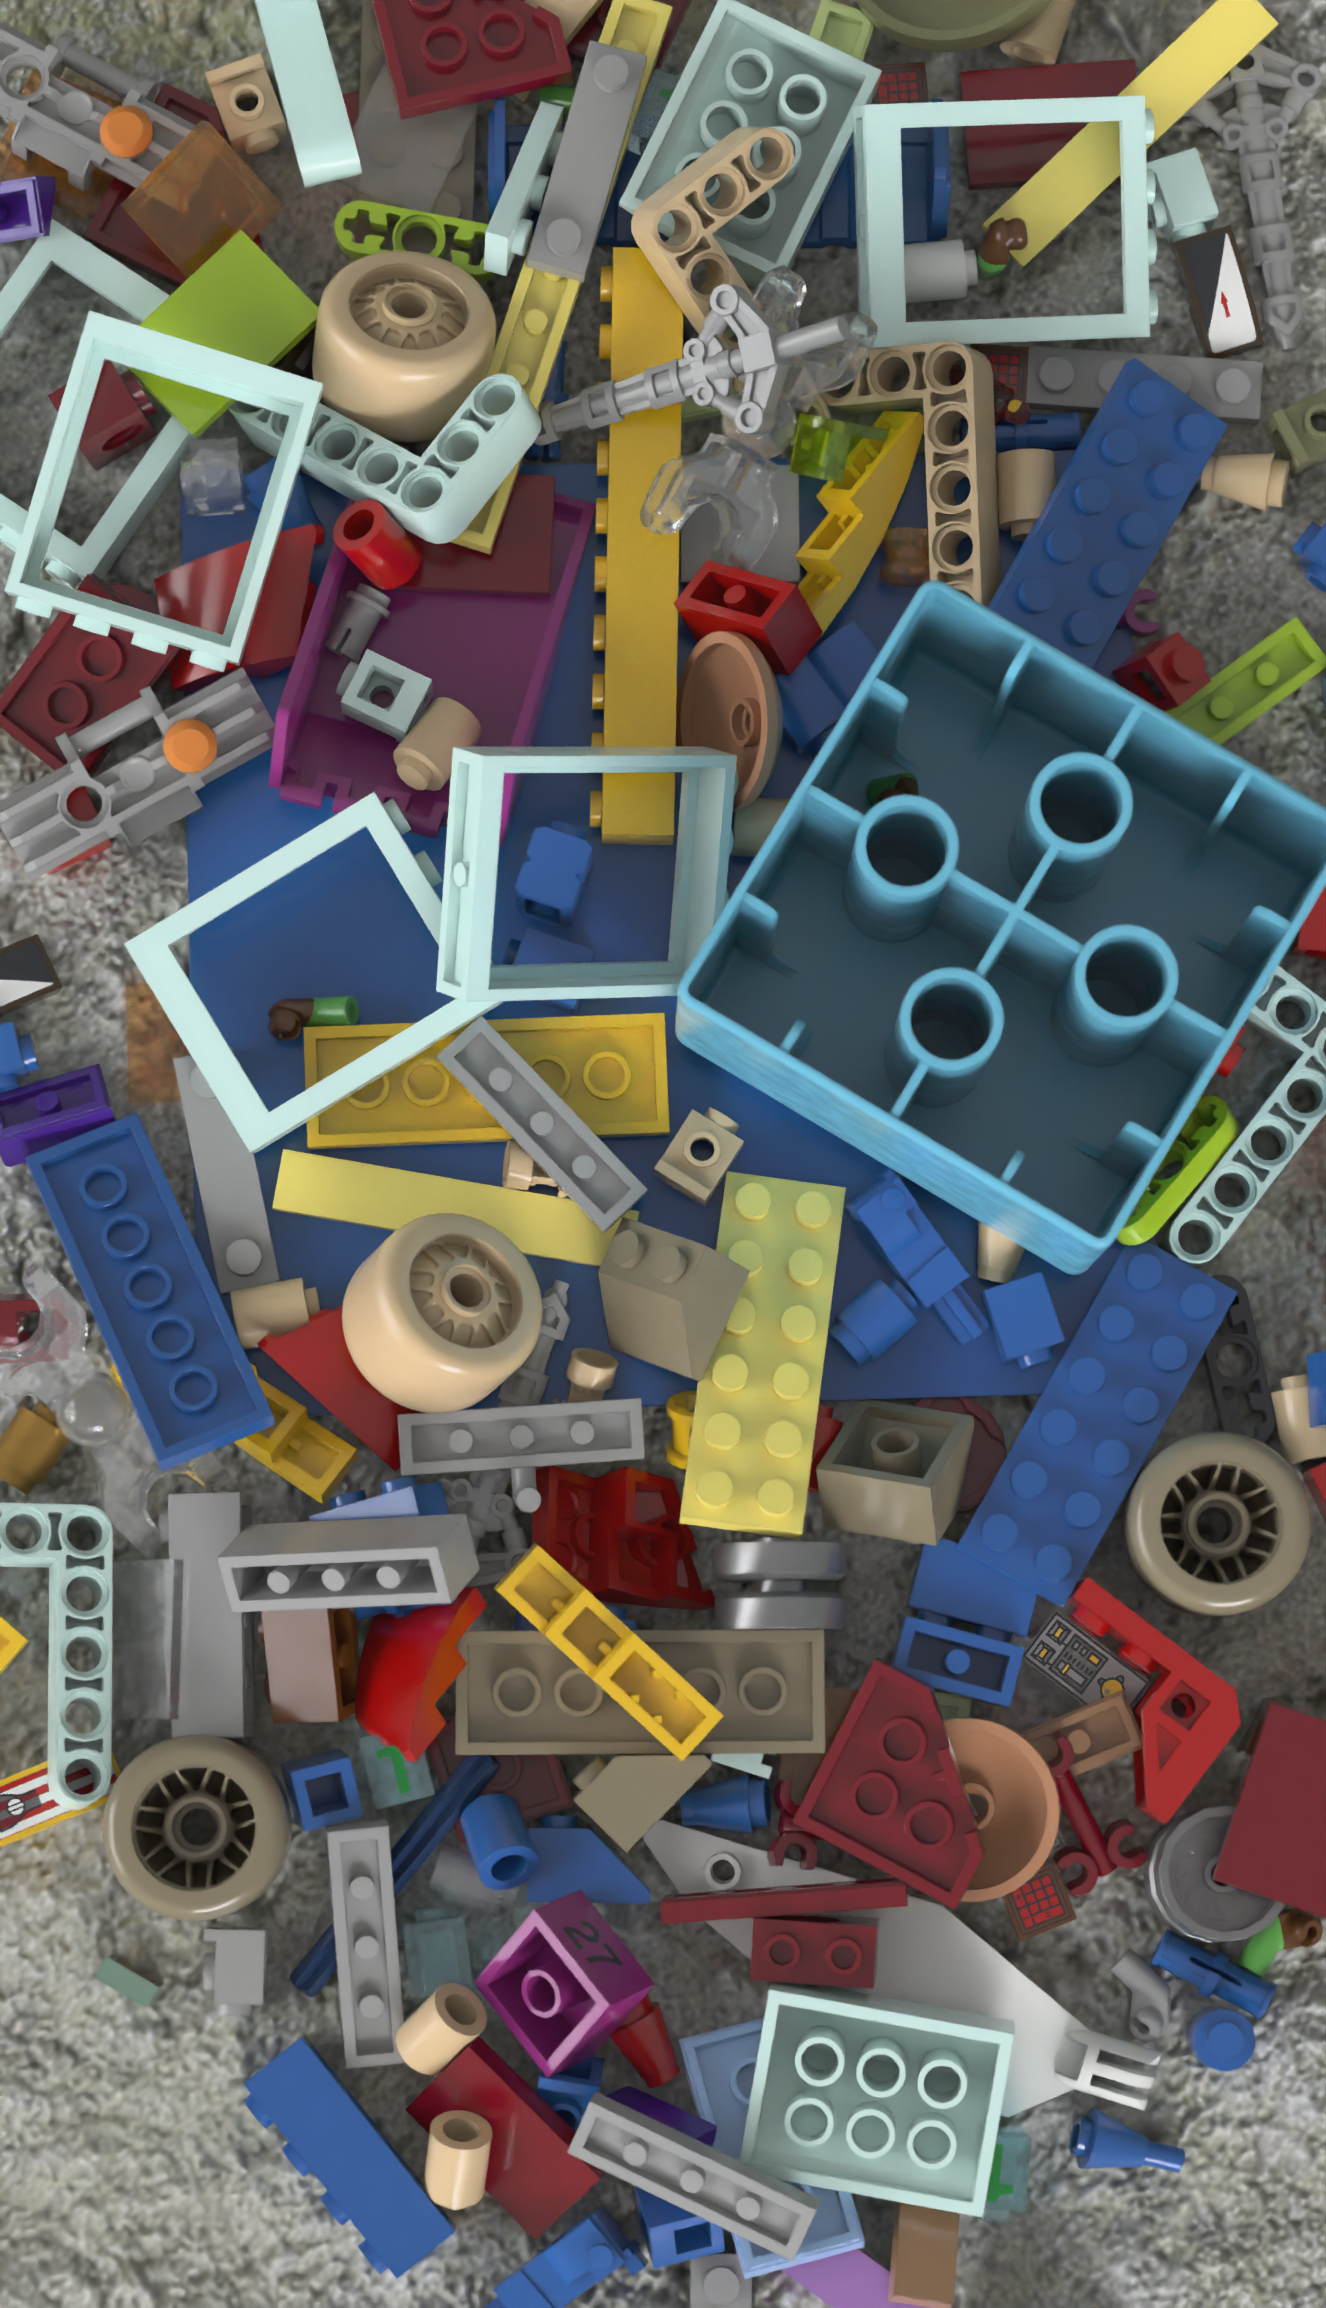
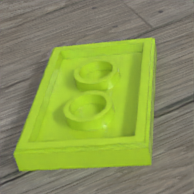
[123,229,318,439]

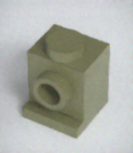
[1265,388,1326,479]

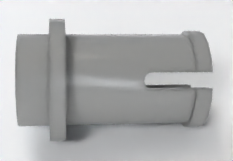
[324,583,391,664]

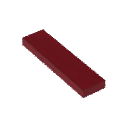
[660,1878,908,1924]

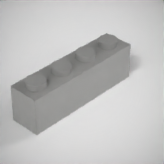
[159,1492,256,1738]
[217,1514,480,1612]

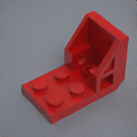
[1066,1577,1241,1823]

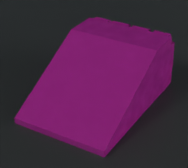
[269,493,596,846]

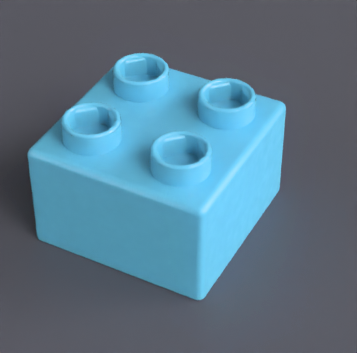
[675,580,1326,1275]

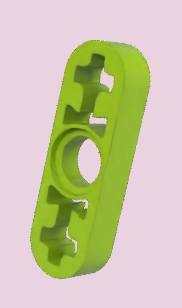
[334,200,497,282]
[1116,1096,1239,1245]

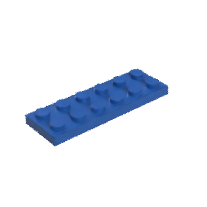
[987,358,1228,669]
[25,1112,275,1472]
[956,1241,1238,1608]

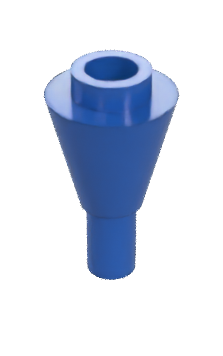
[1069,2108,1185,2173]

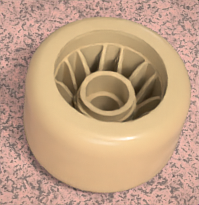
[312,251,496,443]
[342,1213,543,1413]

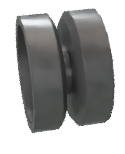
[714,1537,847,1631]
[1143,1806,1285,1943]

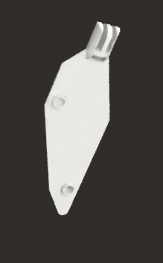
[643,1819,1162,2117]

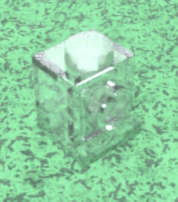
[180,437,246,517]

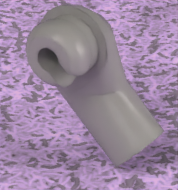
[1110,1948,1171,2042]

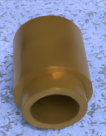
[0,1402,72,1495]

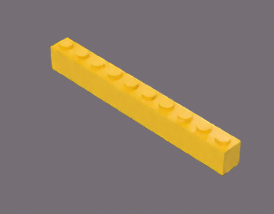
[590,247,683,845]

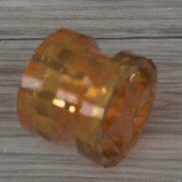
[880,527,930,587]

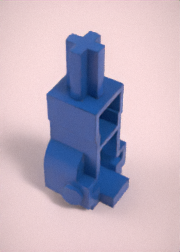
[844,1167,991,1346]
[483,2204,649,2308]

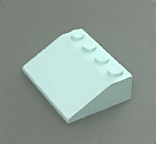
[619,0,882,298]
[739,1982,1015,2217]

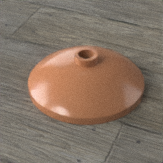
[676,631,783,812]
[944,1717,1061,1902]

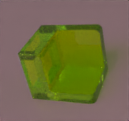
[789,413,889,483]

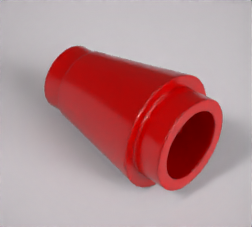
[610,1994,681,2088]

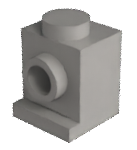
[203,1927,269,2016]

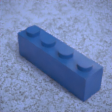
[243,2034,457,2279]

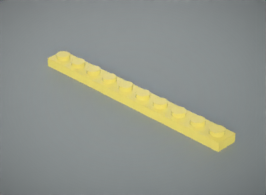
[450,0,673,555]

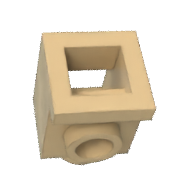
[205,53,288,155]
[654,1107,744,1207]

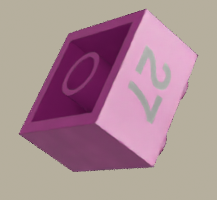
[474,1889,655,2078]

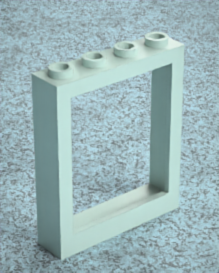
[853,96,1158,348]
[0,219,204,589]
[4,310,323,672]
[436,747,739,1002]
[124,792,503,1153]

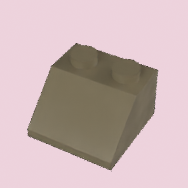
[598,1217,750,1382]
[816,1399,974,1546]
[572,1754,713,1853]

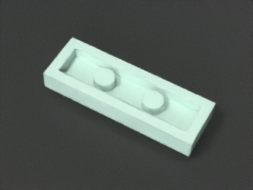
[484,101,564,276]

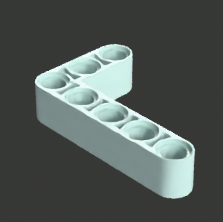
[254,0,362,188]
[228,373,541,544]
[1163,966,1326,1268]
[0,1503,113,1810]

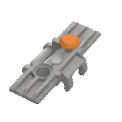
[0,21,221,212]
[0,667,275,881]

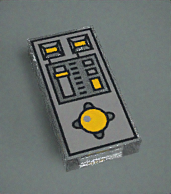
[1022,1608,1152,1710]

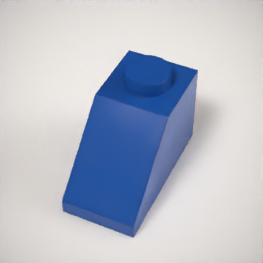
[527,1815,650,1904]

